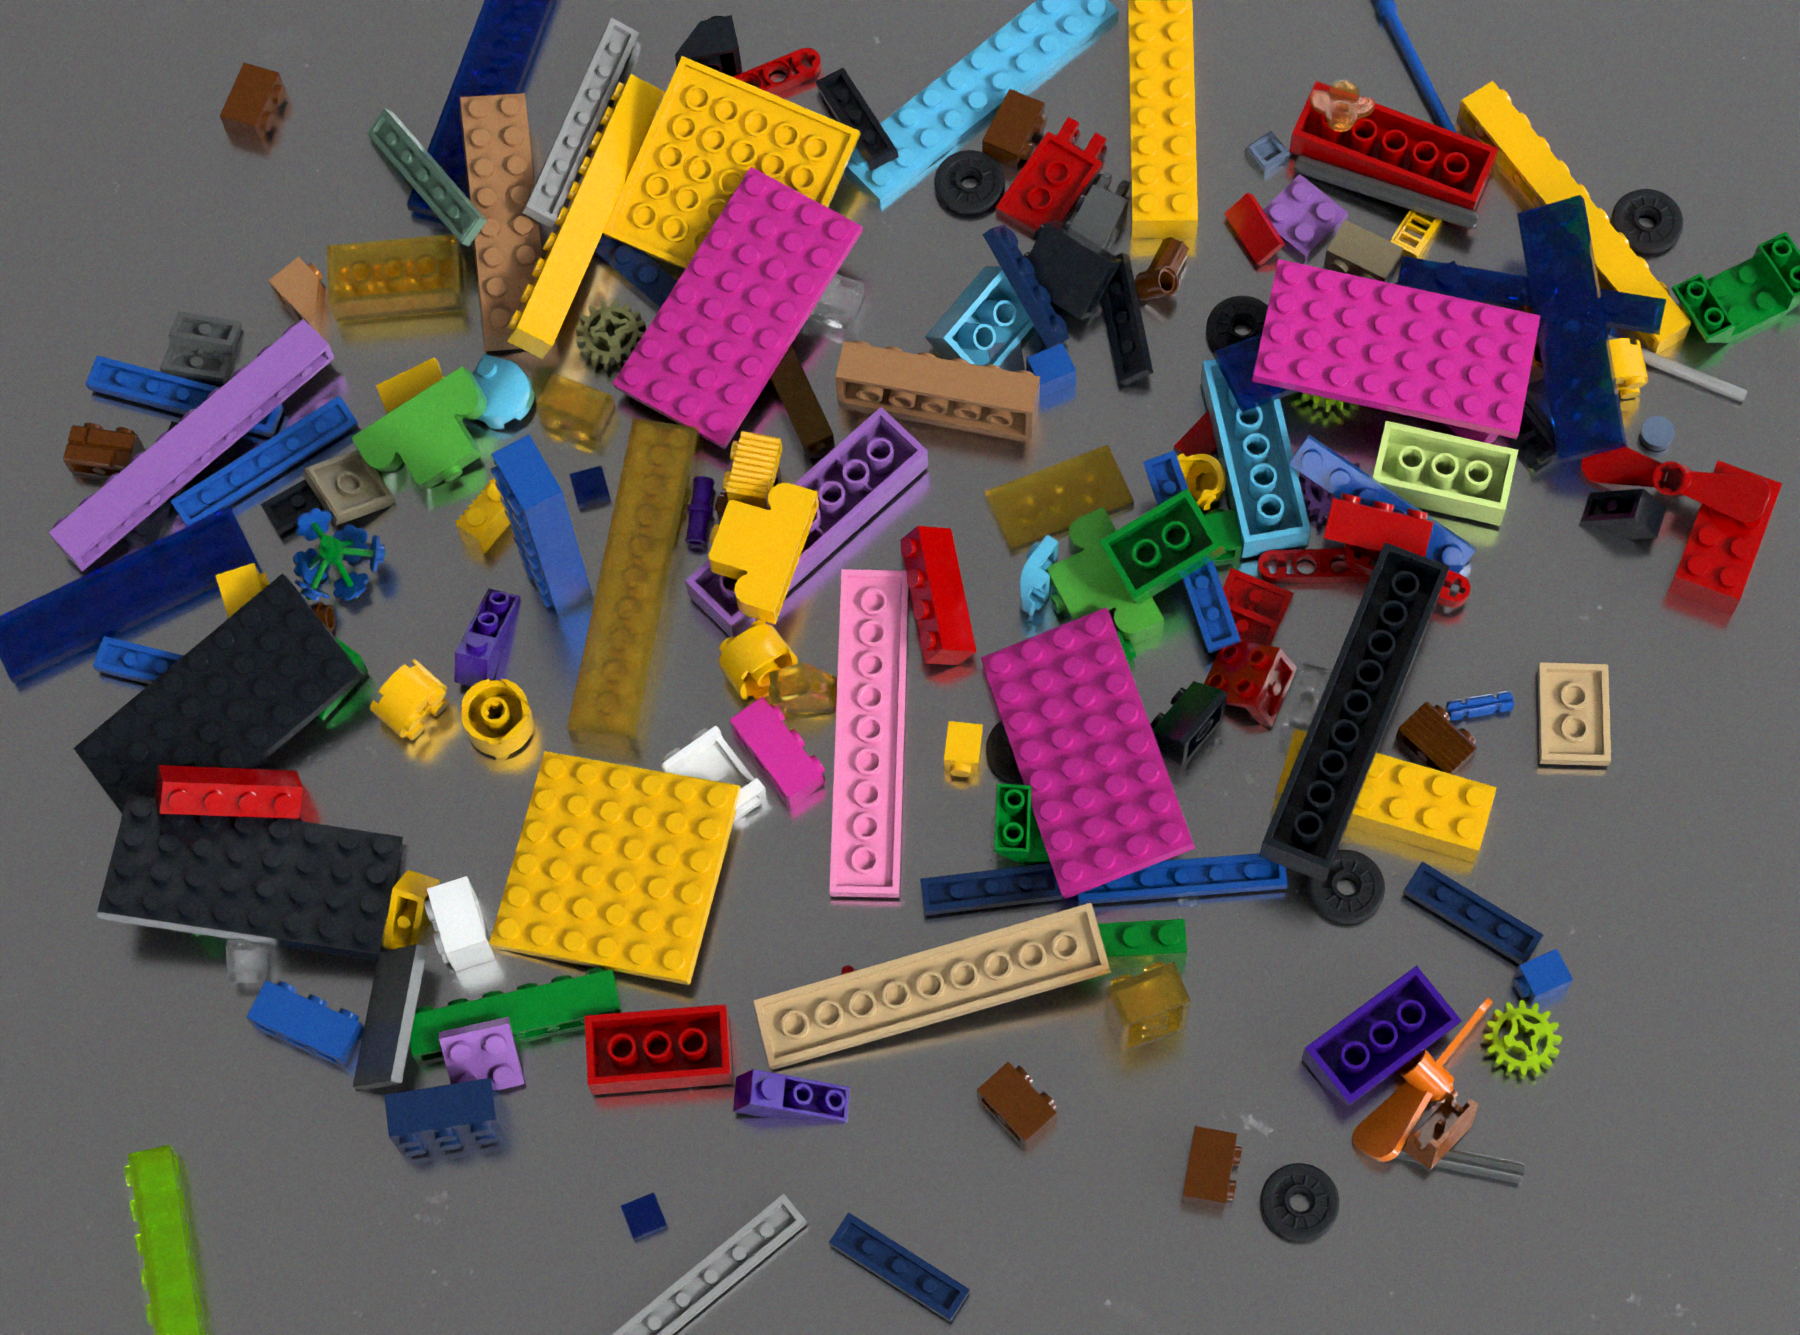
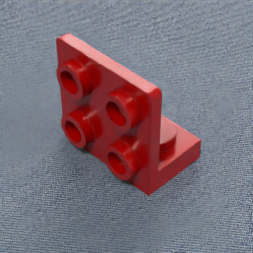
[1204,641,1298,727]

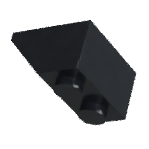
[675,15,742,77]
[1151,681,1228,767]

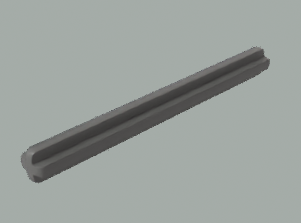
[1294,156,1480,229]

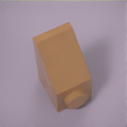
[268,256,325,334]

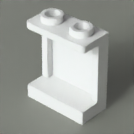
[661,726,766,820]

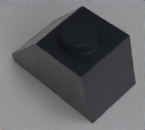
[1581,488,1667,540]

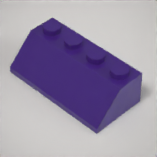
[1302,965,1462,1105]

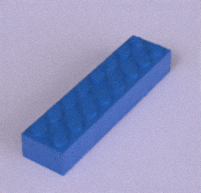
[490,434,593,616]

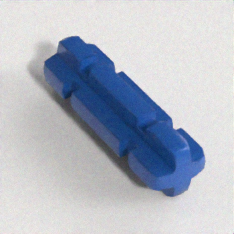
[1446,691,1514,721]

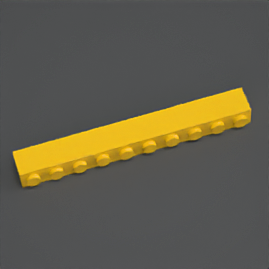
[507,74,665,360]
[1458,81,1691,354]

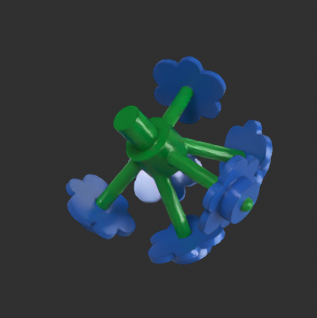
[293,508,386,601]

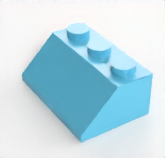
[925,266,1034,367]

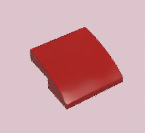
[1223,568,1294,646]

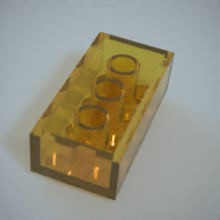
[327,234,465,321]

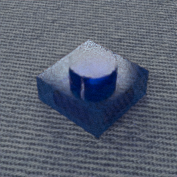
[569,466,611,508]

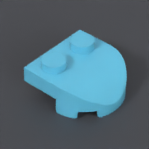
[472,354,535,429]
[1020,534,1058,616]

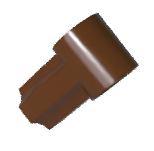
[1135,237,1189,300]

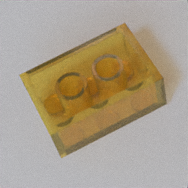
[1104,962,1191,1053]

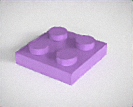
[1263,174,1349,262]
[439,1017,524,1090]

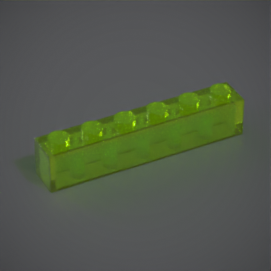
[124,1144,206,1335]

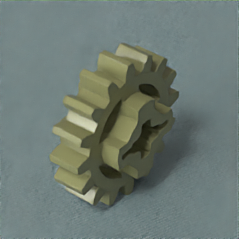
[575,299,647,370]

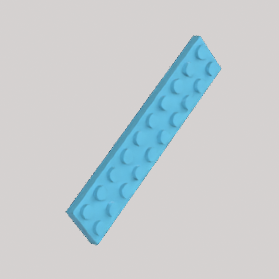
[845,0,1119,206]

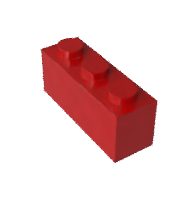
[1323,493,1434,557]

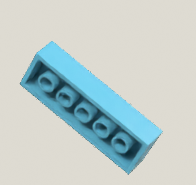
[1200,352,1311,558]

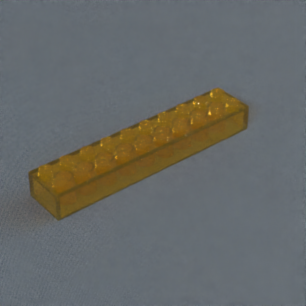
[567,418,701,752]

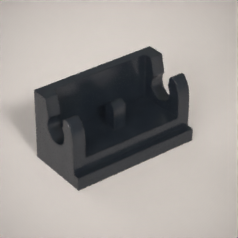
[1502,394,1568,476]

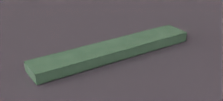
[367,108,487,246]

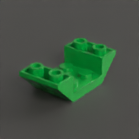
[1672,232,1800,343]
[994,783,1051,865]

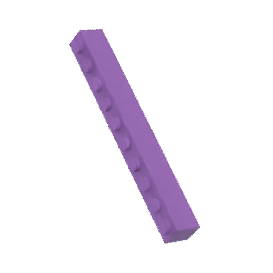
[48,319,335,572]

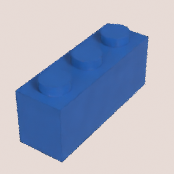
[246,980,364,1068]

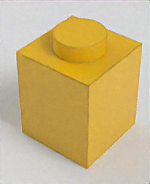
[944,721,983,777]

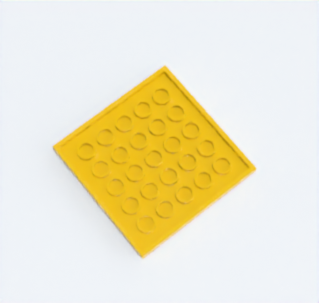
[603,56,861,270]
[489,751,741,985]

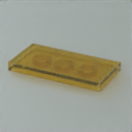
[985,445,1134,553]

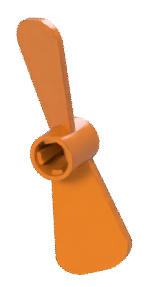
[1353,997,1493,1162]

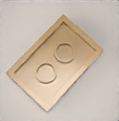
[1538,662,1611,766]

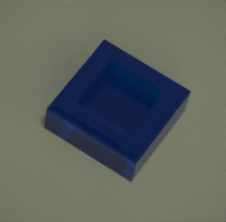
[621,1192,668,1241]

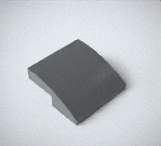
[160,311,242,386]

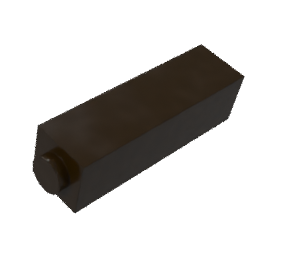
[768,344,835,460]

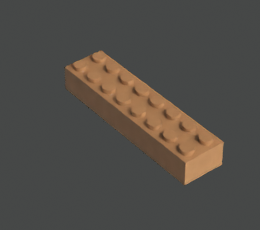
[460,93,543,351]

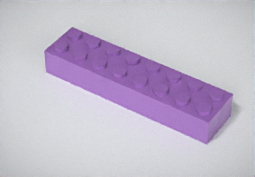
[685,407,928,637]

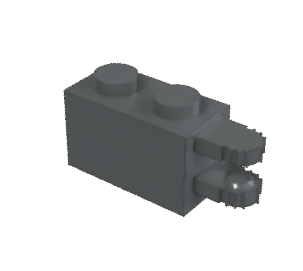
[1066,172,1130,251]

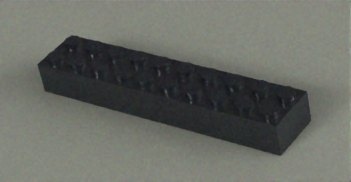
[1259,542,1450,882]

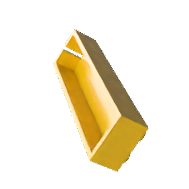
[1127,0,1198,239]

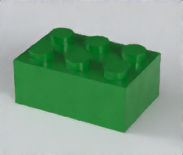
[1099,488,1226,605]

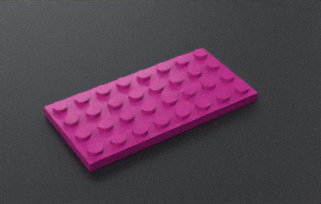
[612,167,863,449]
[1252,259,1540,439]
[981,607,1195,899]

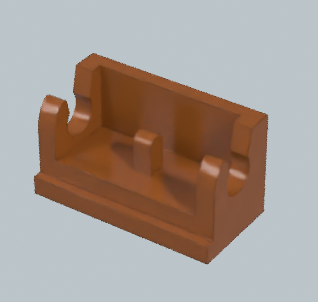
[1402,1090,1479,1170]

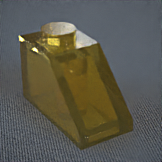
[768,662,837,713]

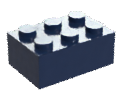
[384,1078,505,1156]

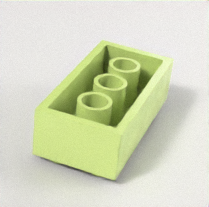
[1373,421,1518,526]

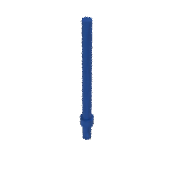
[1375,0,1457,133]

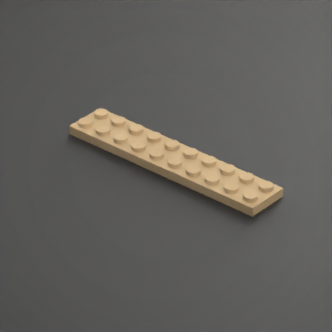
[753,903,1111,1070]

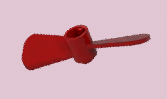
[1581,435,1771,523]

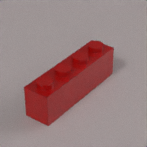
[900,526,977,665]
[155,765,303,819]

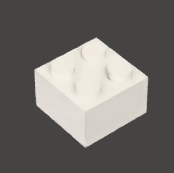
[424,876,496,972]

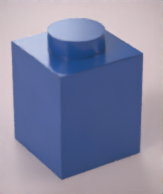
[1026,343,1076,399]
[1513,948,1573,1006]

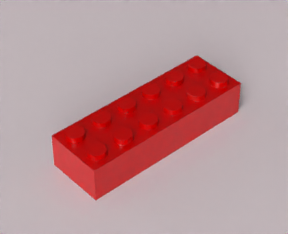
[1289,81,1498,211]

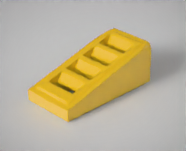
[1390,209,1443,267]

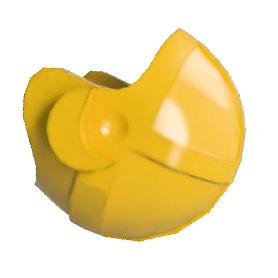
[1177,453,1226,511]

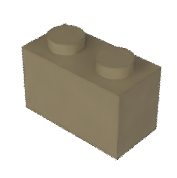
[1324,220,1403,282]

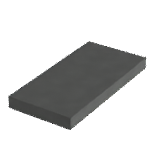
[353,944,427,1090]

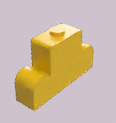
[708,483,819,625]

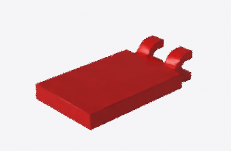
[995,117,1107,234]

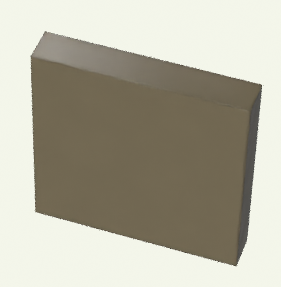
[302,450,395,526]

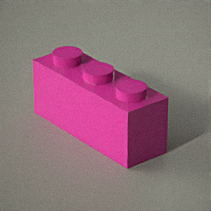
[729,696,825,808]

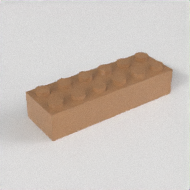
[835,341,1040,440]

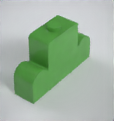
[351,366,487,489]
[1047,507,1164,645]

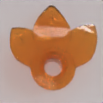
[1310,80,1375,132]

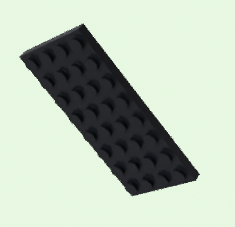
[73,573,364,814]
[97,795,403,961]

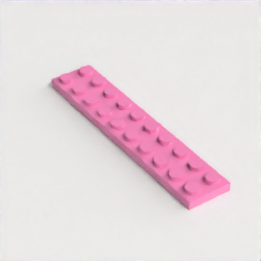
[829,569,909,898]

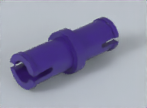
[685,476,715,546]

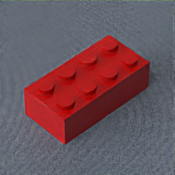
[1668,460,1783,615]
[584,1004,733,1095]

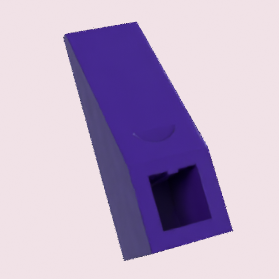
[454,588,520,686]
[733,1069,850,1123]

